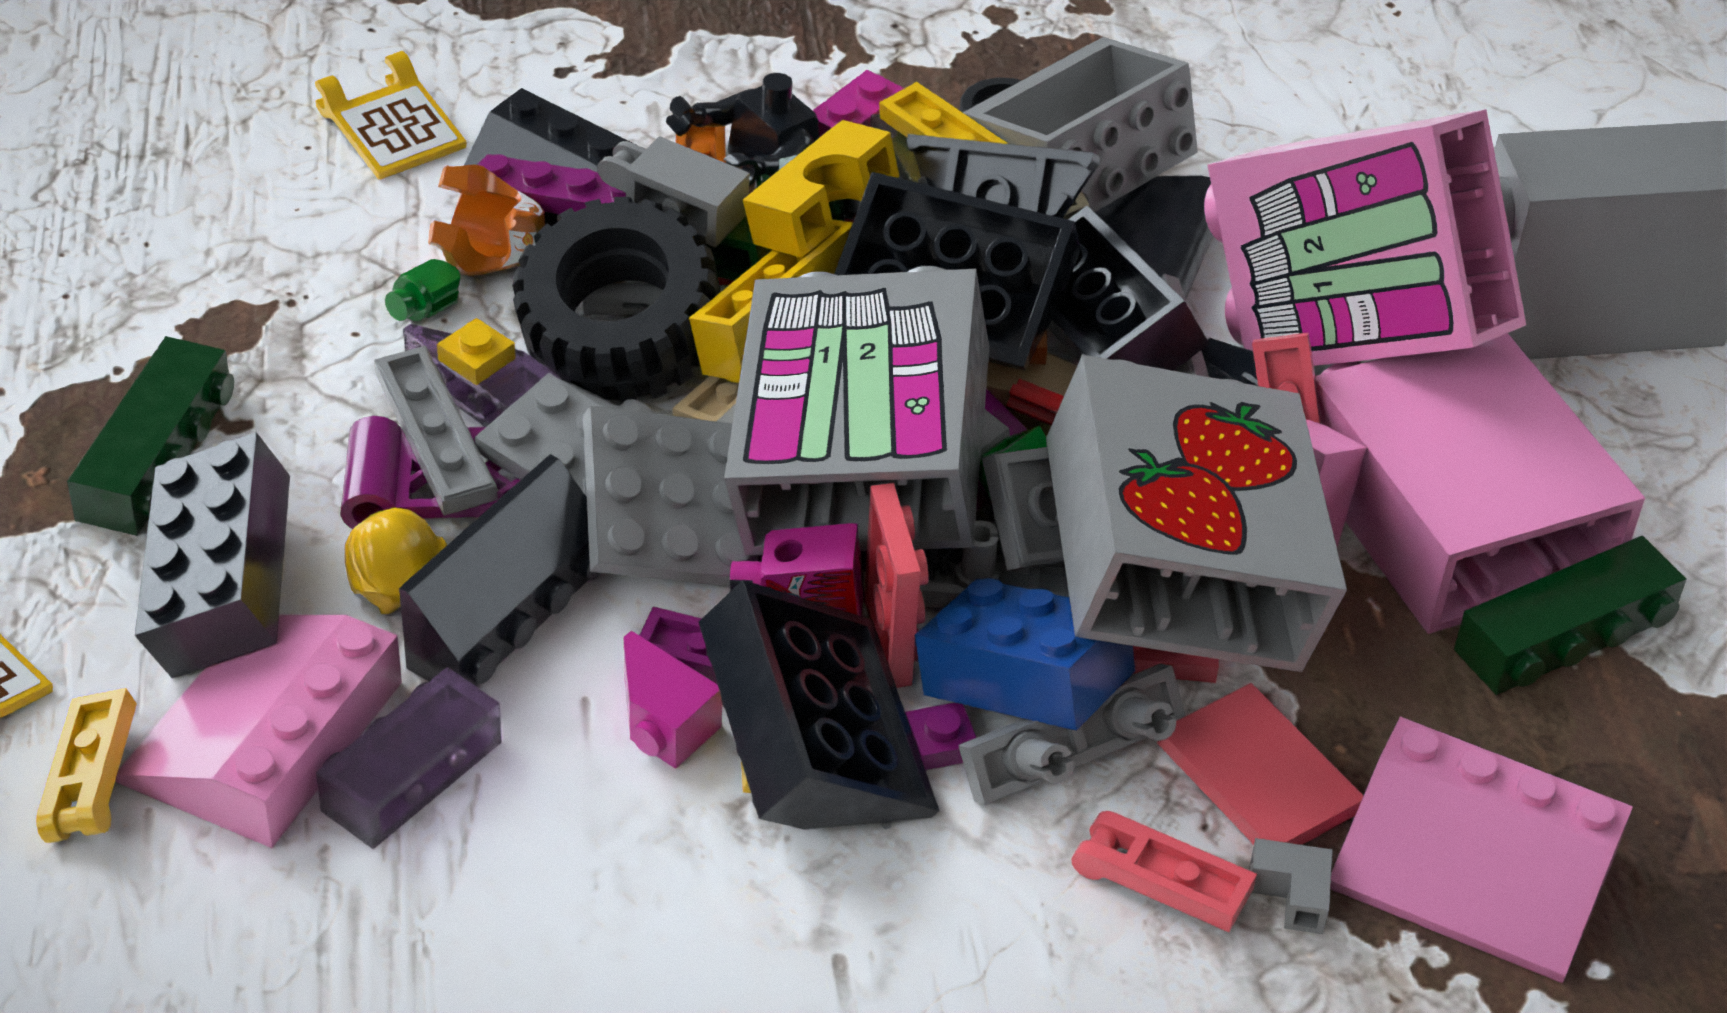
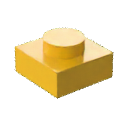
[437,318,516,386]

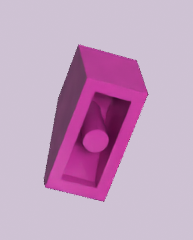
[623,631,722,769]

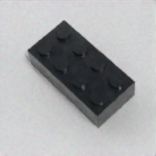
[1048,206,1210,371]
[134,432,290,678]

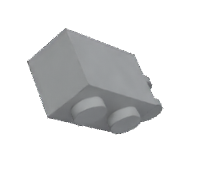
[597,136,750,248]

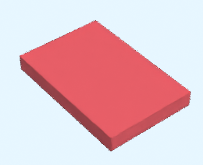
[1157,683,1364,845]

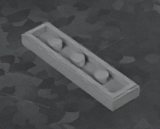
[374,346,498,515]

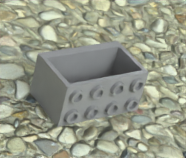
[963,37,1198,212]

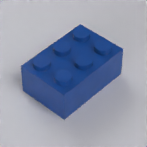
[915,578,1136,731]

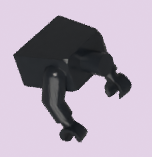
[665,73,820,186]

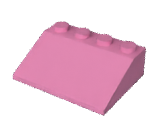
[115,615,402,848]
[1330,717,1633,984]

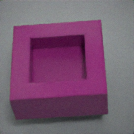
[905,702,977,770]

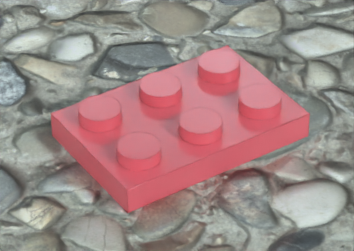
[864,483,928,688]

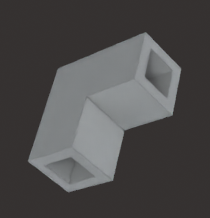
[1249,838,1332,934]

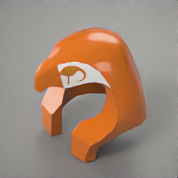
[428,164,545,277]

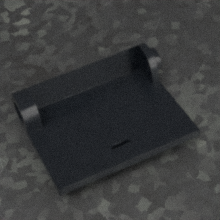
[1095,175,1213,300]

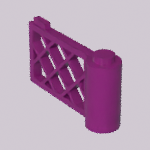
[340,416,520,529]

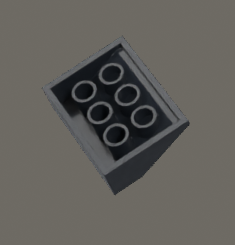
[834,172,1081,371]
[698,580,940,830]

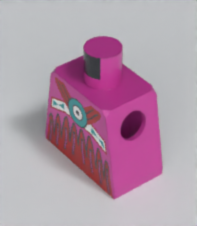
[730,523,865,616]

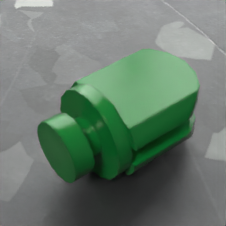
[385,259,461,321]

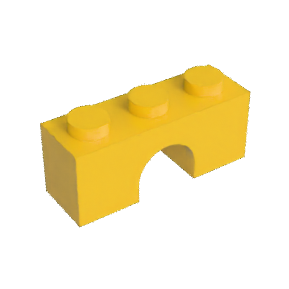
[743,120,900,258]

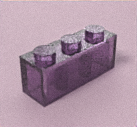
[316,667,502,849]

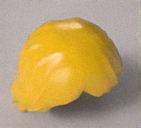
[344,507,447,614]

